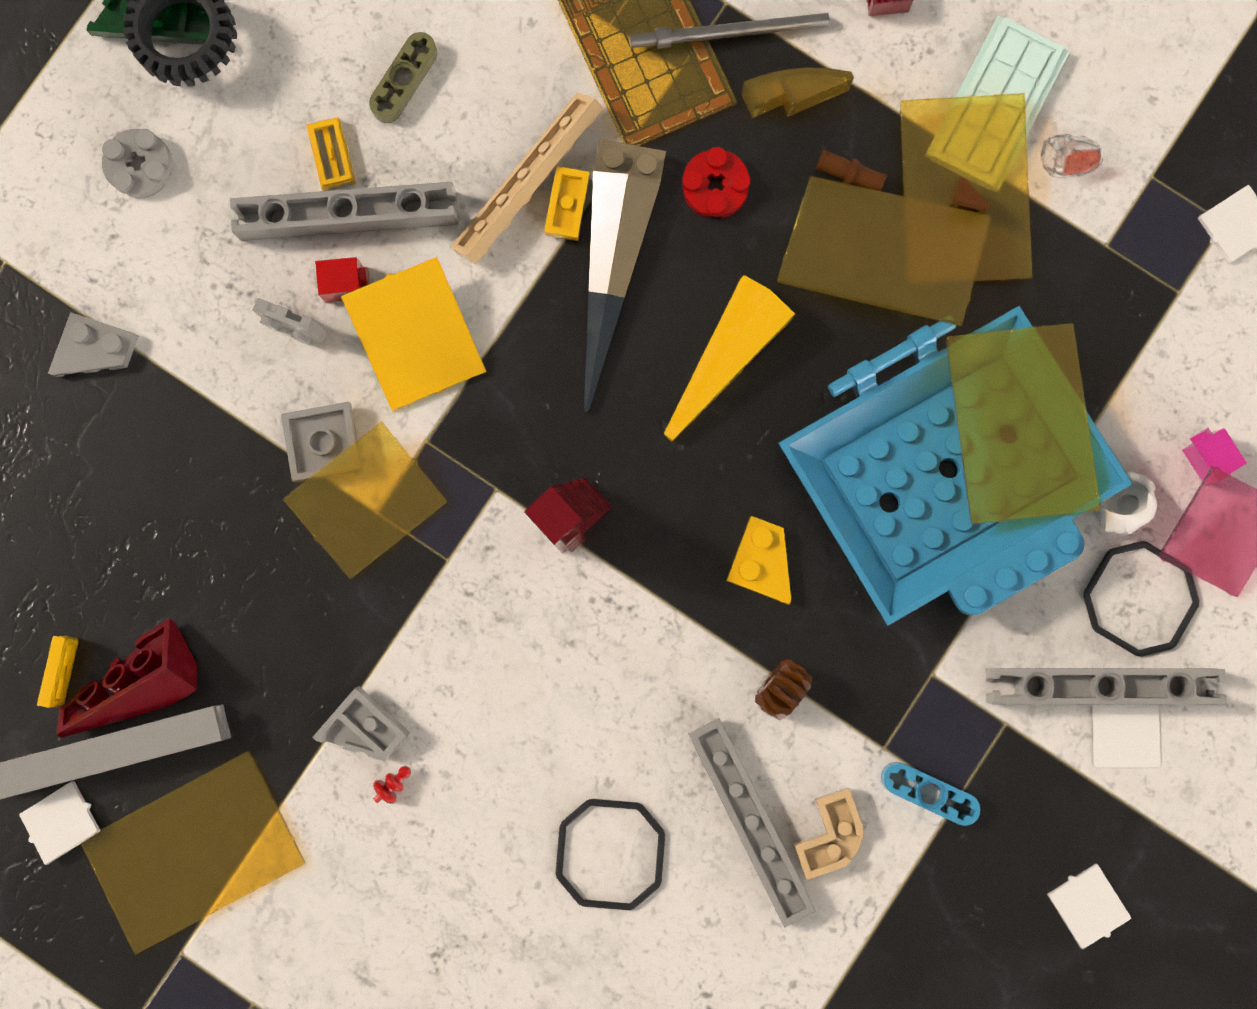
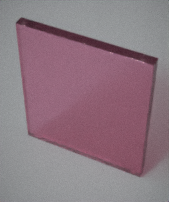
[1157,466,1257,597]

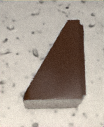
[949,176,989,217]

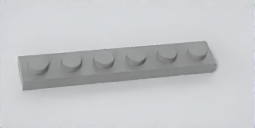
[688,718,816,928]

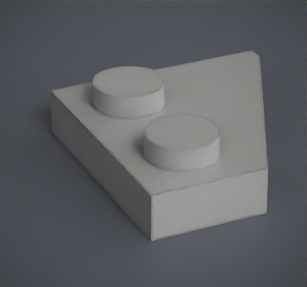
[312,686,410,761]

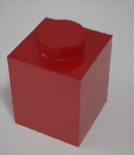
[315,257,370,303]

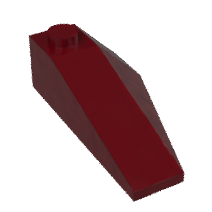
[56,618,197,738]

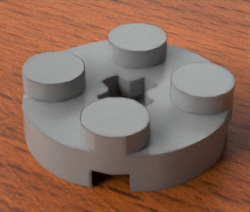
[102,129,173,198]

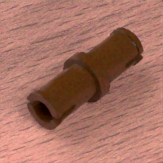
[816,149,887,194]

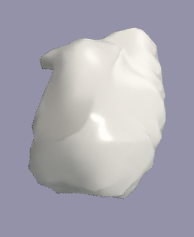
[1095,471,1157,534]

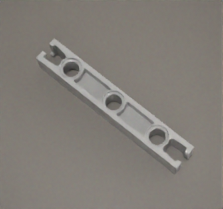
[230,182,459,241]
[985,668,1226,705]
[0,704,231,799]

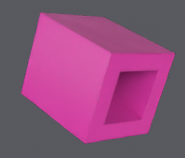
[1182,427,1247,485]

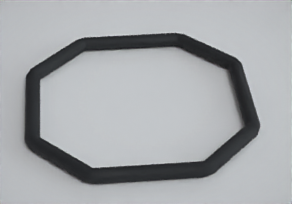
[1083,541,1200,657]
[555,799,665,910]

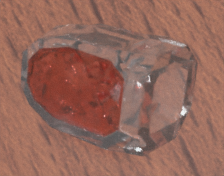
[1040,133,1105,179]

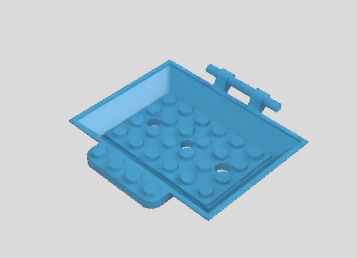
[778,306,1133,626]

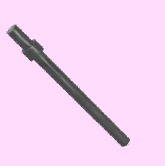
[629,13,830,49]

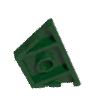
[86,0,210,45]

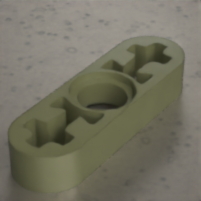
[369,32,437,123]

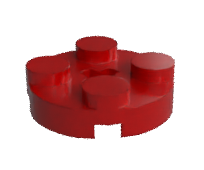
[682,147,750,218]

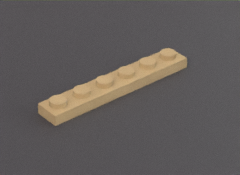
[451,93,603,264]

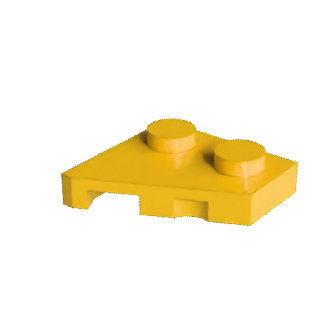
[726,516,791,605]

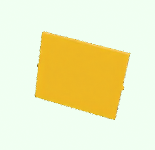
[341,257,486,411]

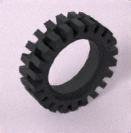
[123,0,237,87]

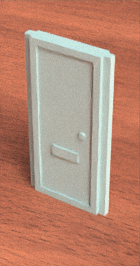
[924,16,1070,193]

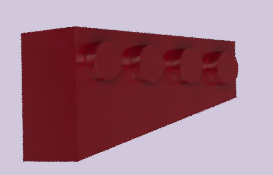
[524,477,612,553]

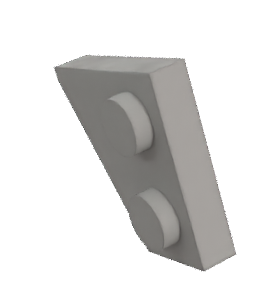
[252,298,328,345]
[48,312,139,377]

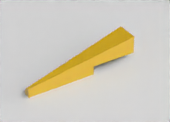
[664,275,795,442]

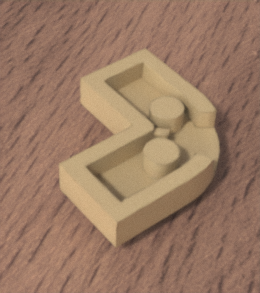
[793,788,864,880]

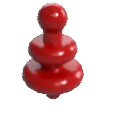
[373,766,411,804]

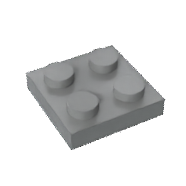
[281,401,363,483]

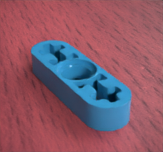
[881,762,980,826]

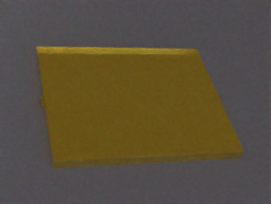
[283,421,447,579]

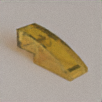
[742,67,854,118]

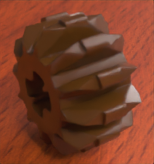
[755,659,812,720]

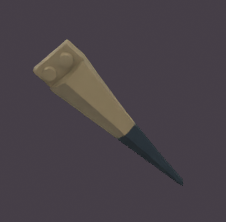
[584,139,666,412]

